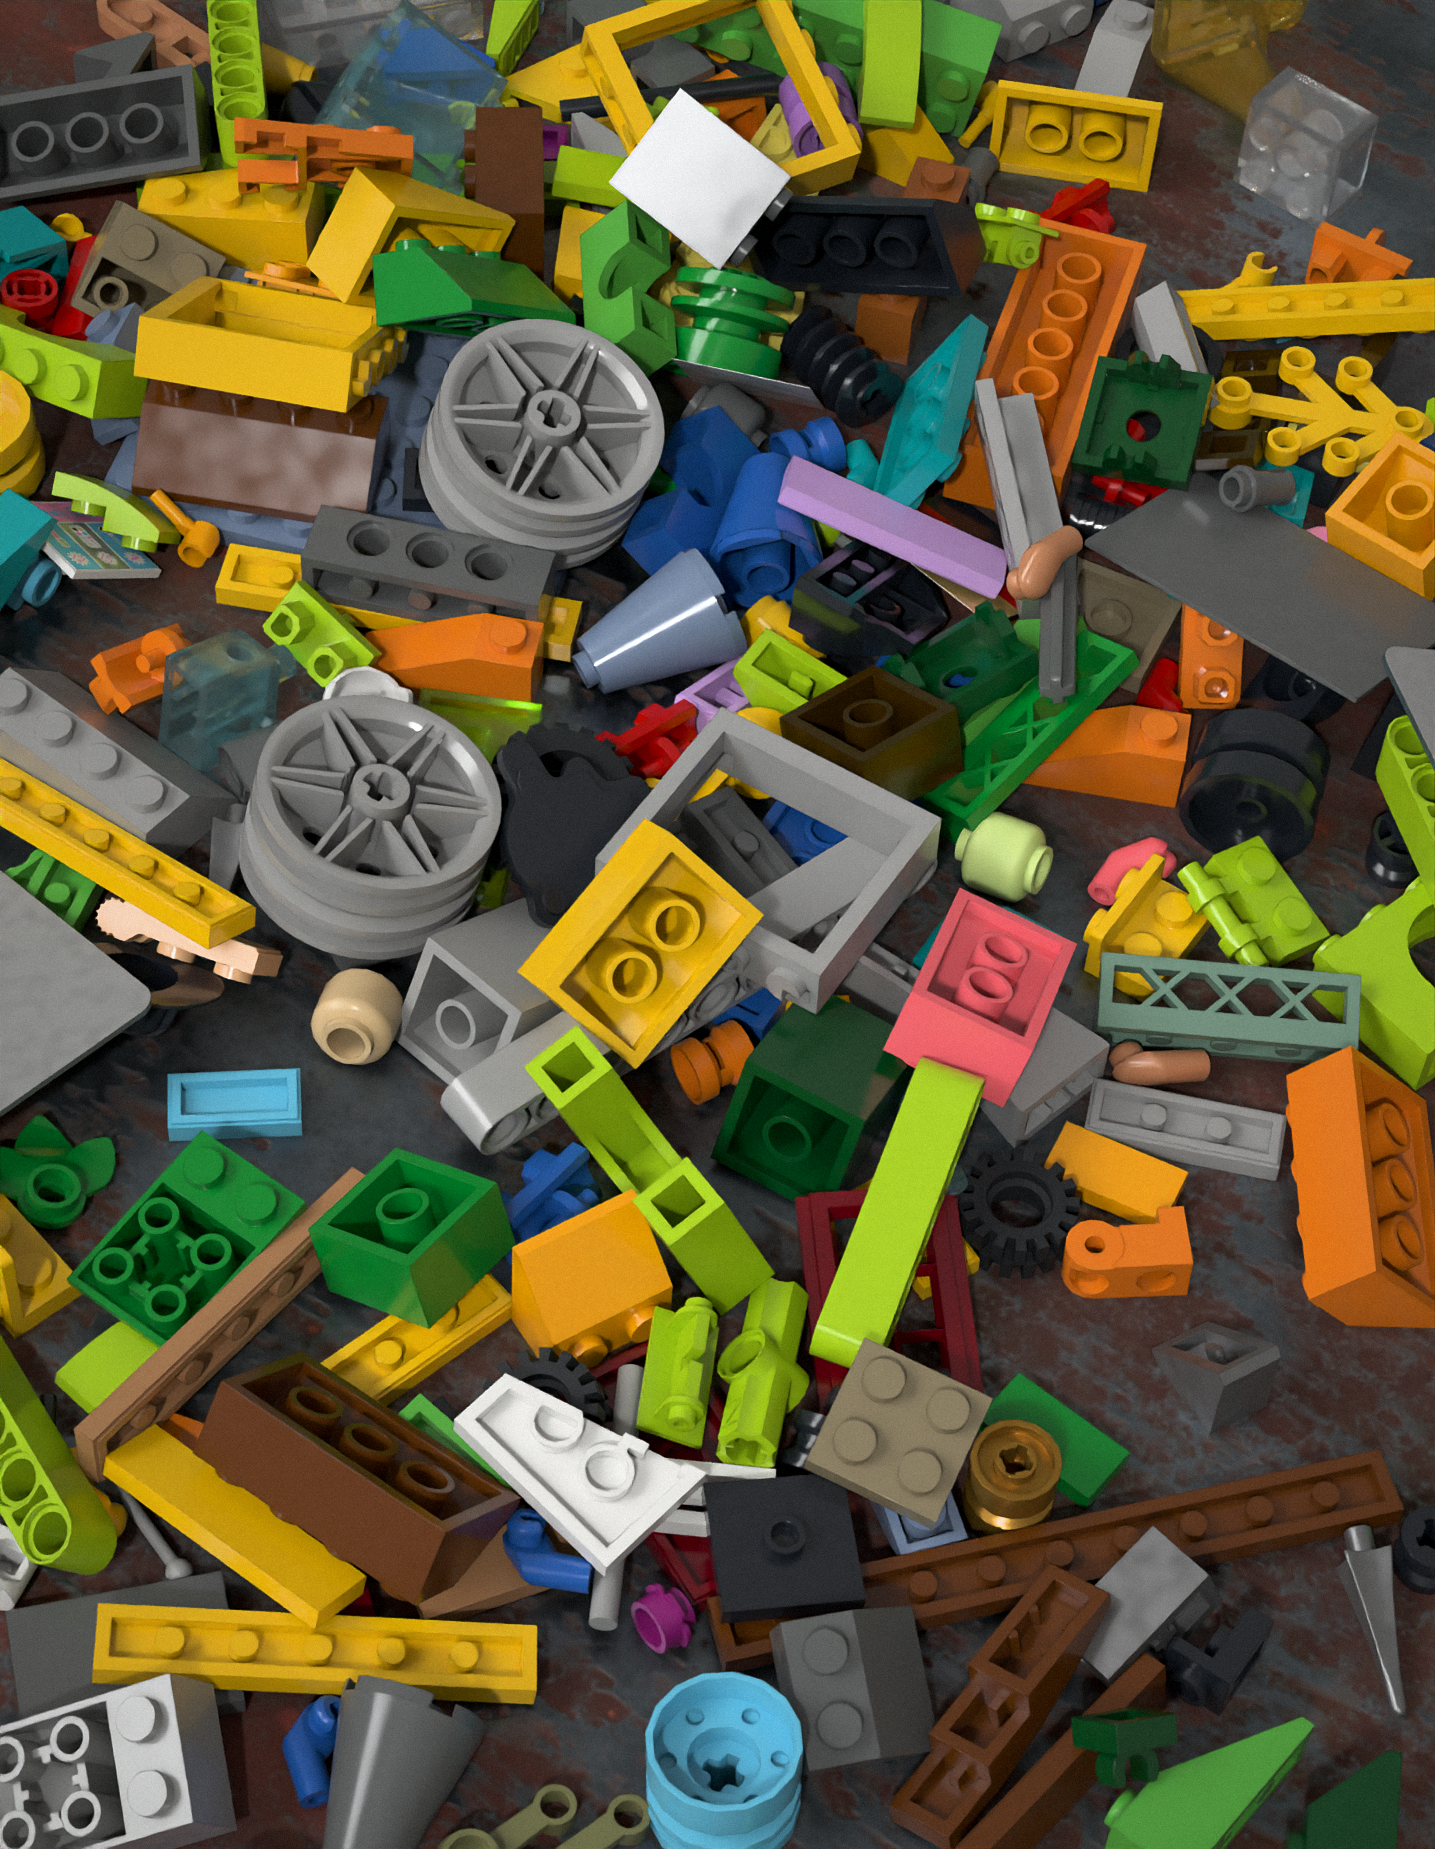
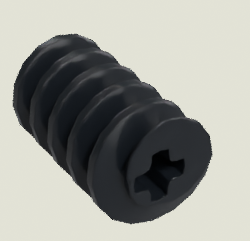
[780,305,903,428]

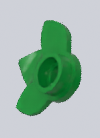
[0,1114,116,1229]

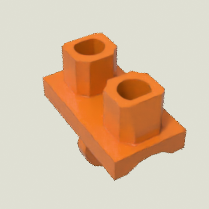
[1305,221,1413,284]
[1177,602,1244,709]
[89,623,209,715]

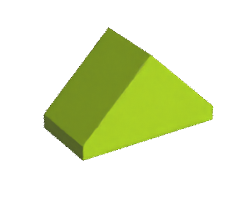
[732,628,848,715]

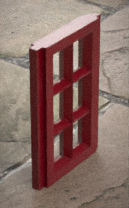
[795,1187,984,1416]

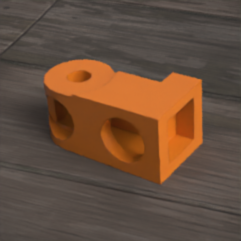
[1061,1206,1193,1299]

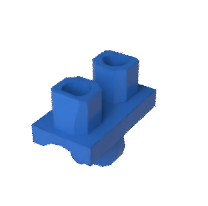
[500,1142,603,1267]

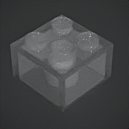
[1234,66,1379,229]

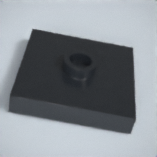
[701,1474,866,1624]

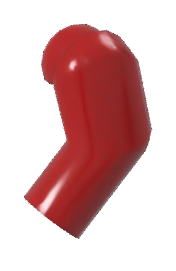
[1136,658,1192,726]

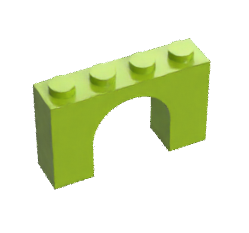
[1312,876,1435,1091]
[524,1025,775,1316]

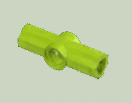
[716,1277,809,1468]

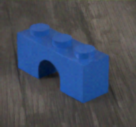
[621,405,761,576]

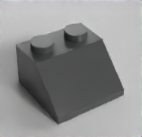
[769,1606,935,1777]

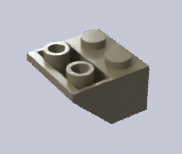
[70,200,226,318]

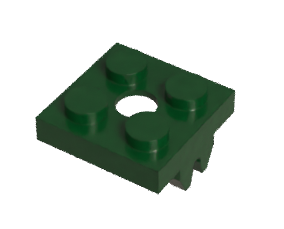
[1071,350,1215,492]
[881,600,1039,726]

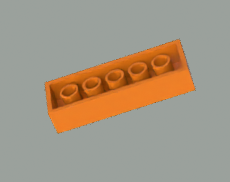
[943,218,1147,511]

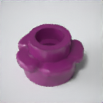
[631,1583,696,1653]

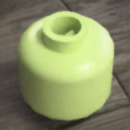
[955,811,1053,903]

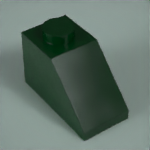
[1283,1750,1403,1849]

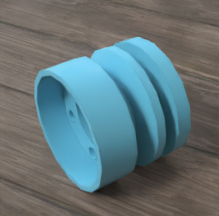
[645,1672,803,1849]

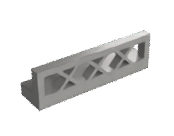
[974,378,1081,620]

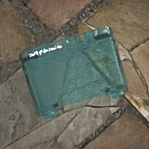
[292,0,508,196]

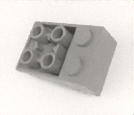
[0,1673,237,1849]

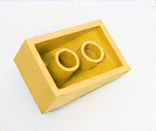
[306,166,516,308]

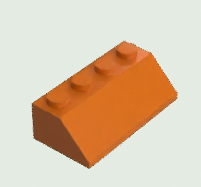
[1286,1045,1435,1328]

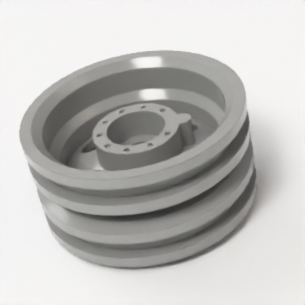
[418,319,665,570]
[238,695,502,960]

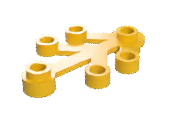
[1207,346,1434,477]

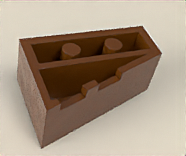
[464,107,544,283]

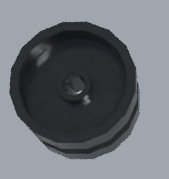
[1179,708,1330,863]

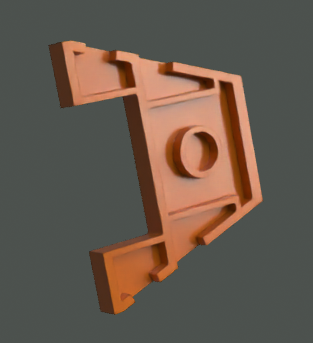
[234,117,414,194]

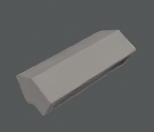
[1130,280,1220,410]

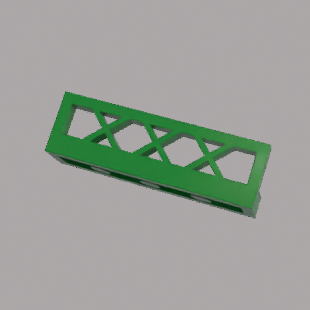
[919,629,1140,844]

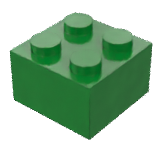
[308,1147,516,1329]

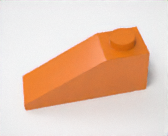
[365,613,544,716]
[1022,705,1191,808]

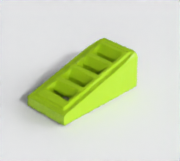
[486,0,540,96]

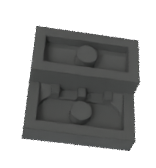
[667,786,798,899]

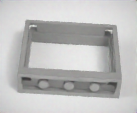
[595,707,941,1015]

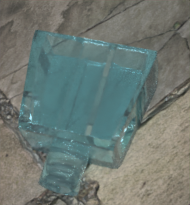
[158,629,297,774]

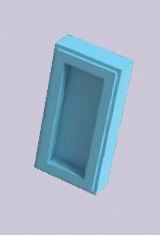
[168,1068,302,1142]

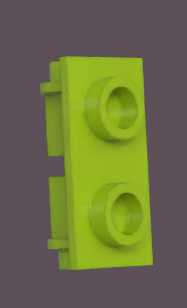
[975,203,1059,269]
[635,1297,719,1450]

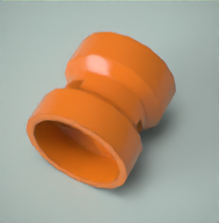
[670,1019,754,1105]

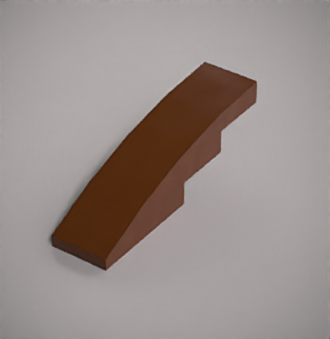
[889,1563,1111,1849]

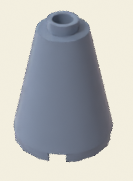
[572,548,748,694]

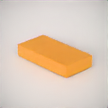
[1044,1121,1188,1224]

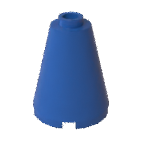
[707,452,824,610]

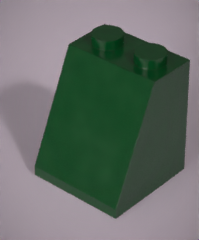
[710,990,915,1202]

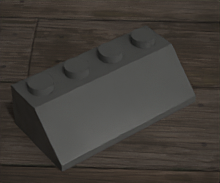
[0,64,213,204]

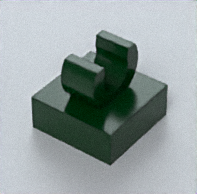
[1071,1707,1178,1788]

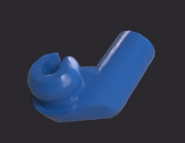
[503,1509,595,1594]
[282,1695,340,1809]

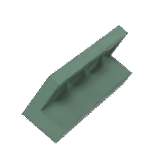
[1092,952,1361,1064]

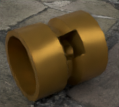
[961,1419,1062,1538]

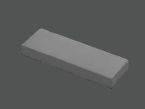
[1084,1077,1287,1181]

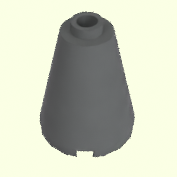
[322,1676,486,1849]

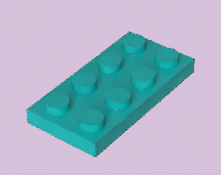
[873,314,989,510]

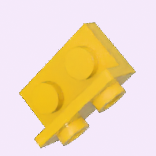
[1083,852,1211,1003]

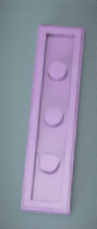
[777,455,1007,599]

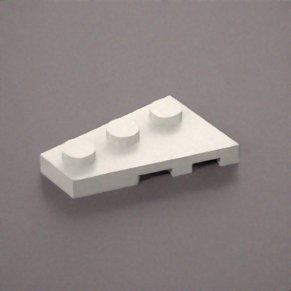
[453,1373,707,1577]

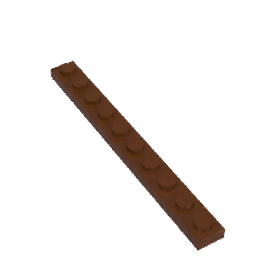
[706,1449,1404,1672]

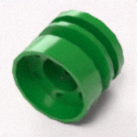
[661,266,796,380]

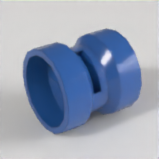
[769,416,847,474]

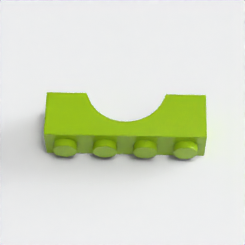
[0,304,148,419]

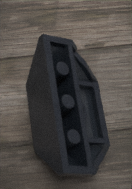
[788,538,948,656]

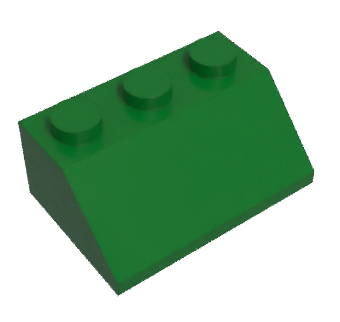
[372,239,576,339]

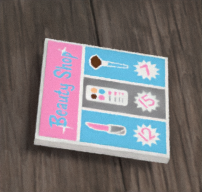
[29,501,162,579]

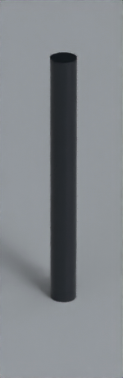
[559,72,778,123]

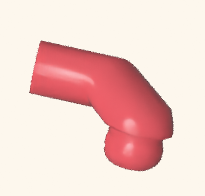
[1088,837,1177,906]

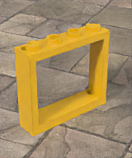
[579,0,862,244]
[134,276,409,413]

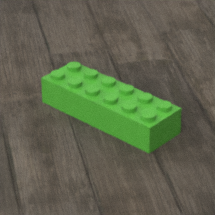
[670,0,1002,138]

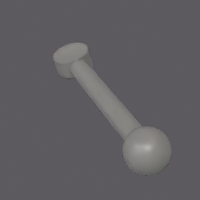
[103,1478,194,1580]

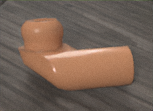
[1006,525,1083,601]
[1109,1041,1210,1087]

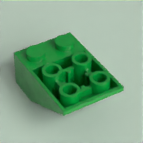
[67,1130,308,1348]

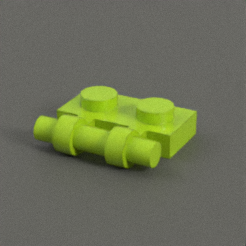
[1177,836,1330,968]

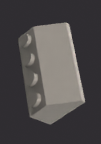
[0,667,238,860]

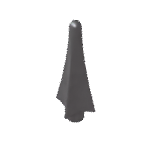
[199,803,247,960]
[1335,1525,1407,1717]

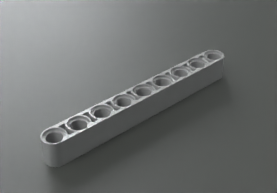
[440,837,938,1155]

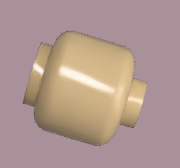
[311,968,403,1065]

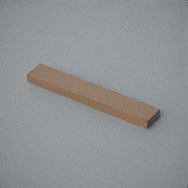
[74,1167,366,1483]

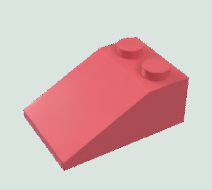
[883,888,1077,1108]

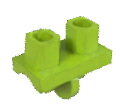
[262,580,382,688]

